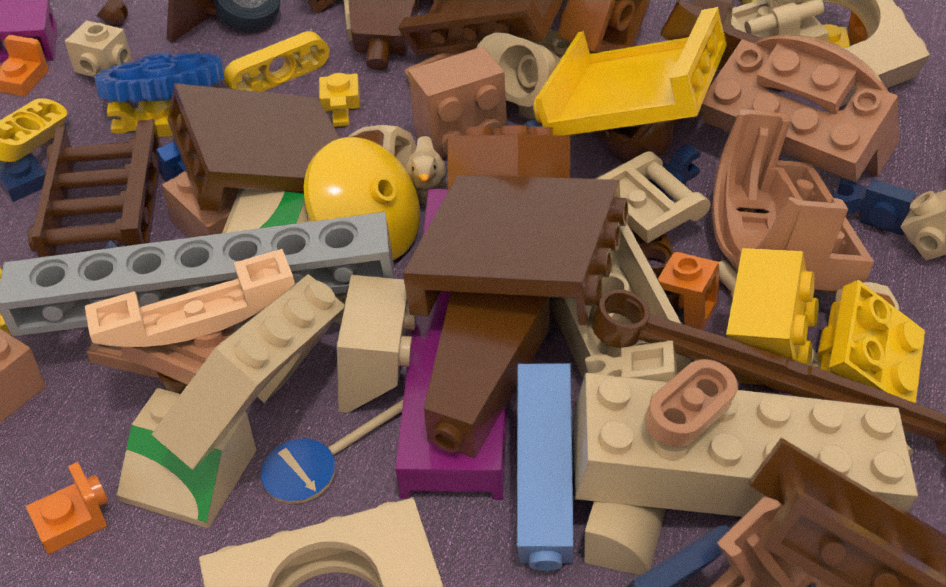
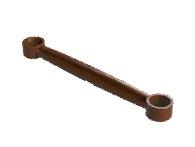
[591,289,946,457]

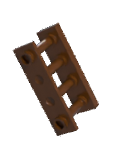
[28,119,162,258]
[749,438,946,587]

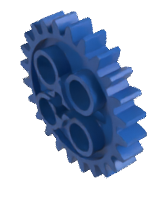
[94,52,224,102]

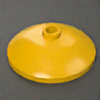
[304,137,420,260]

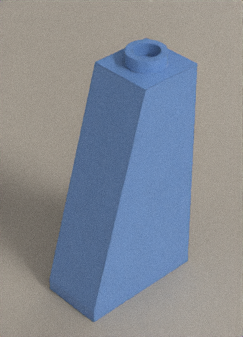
[517,364,573,571]

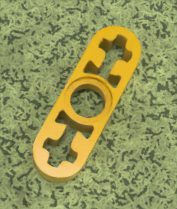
[223,31,330,92]
[0,98,67,162]

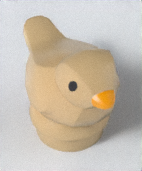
[405,136,447,204]

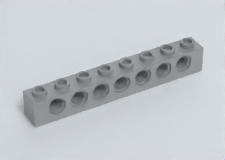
[0,212,394,337]

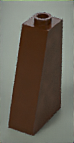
[424,291,550,458]

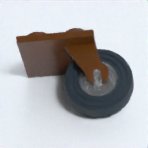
[166,0,281,43]

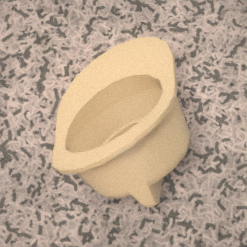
[477,33,557,107]

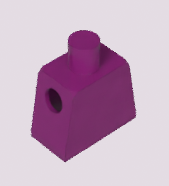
[0,0,57,63]

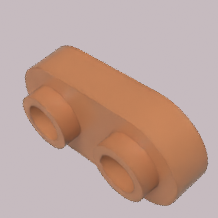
[644,359,738,447]

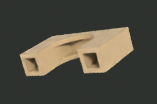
[766,0,930,107]
[151,274,345,470]
[199,498,443,587]

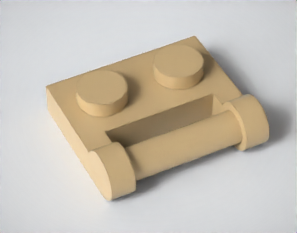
[596,151,711,243]

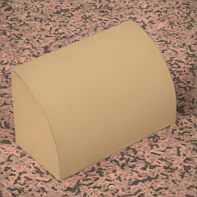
[585,501,666,576]

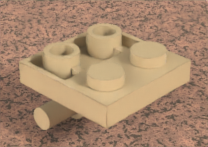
[731,0,829,41]

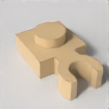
[585,340,677,382]

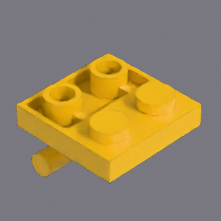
[817,280,925,403]

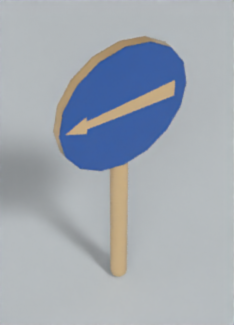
[260,400,403,504]

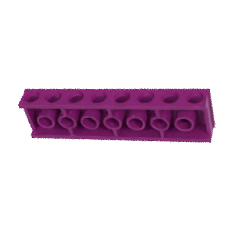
[395,189,508,500]

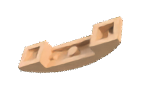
[85,249,295,347]

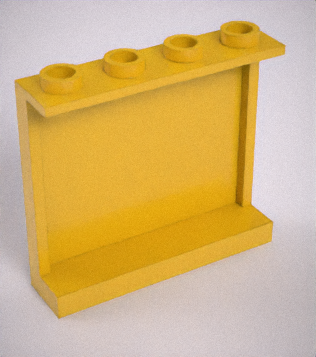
[534,7,727,136]

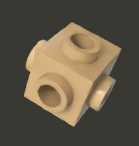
[65,21,132,77]
[900,190,946,261]

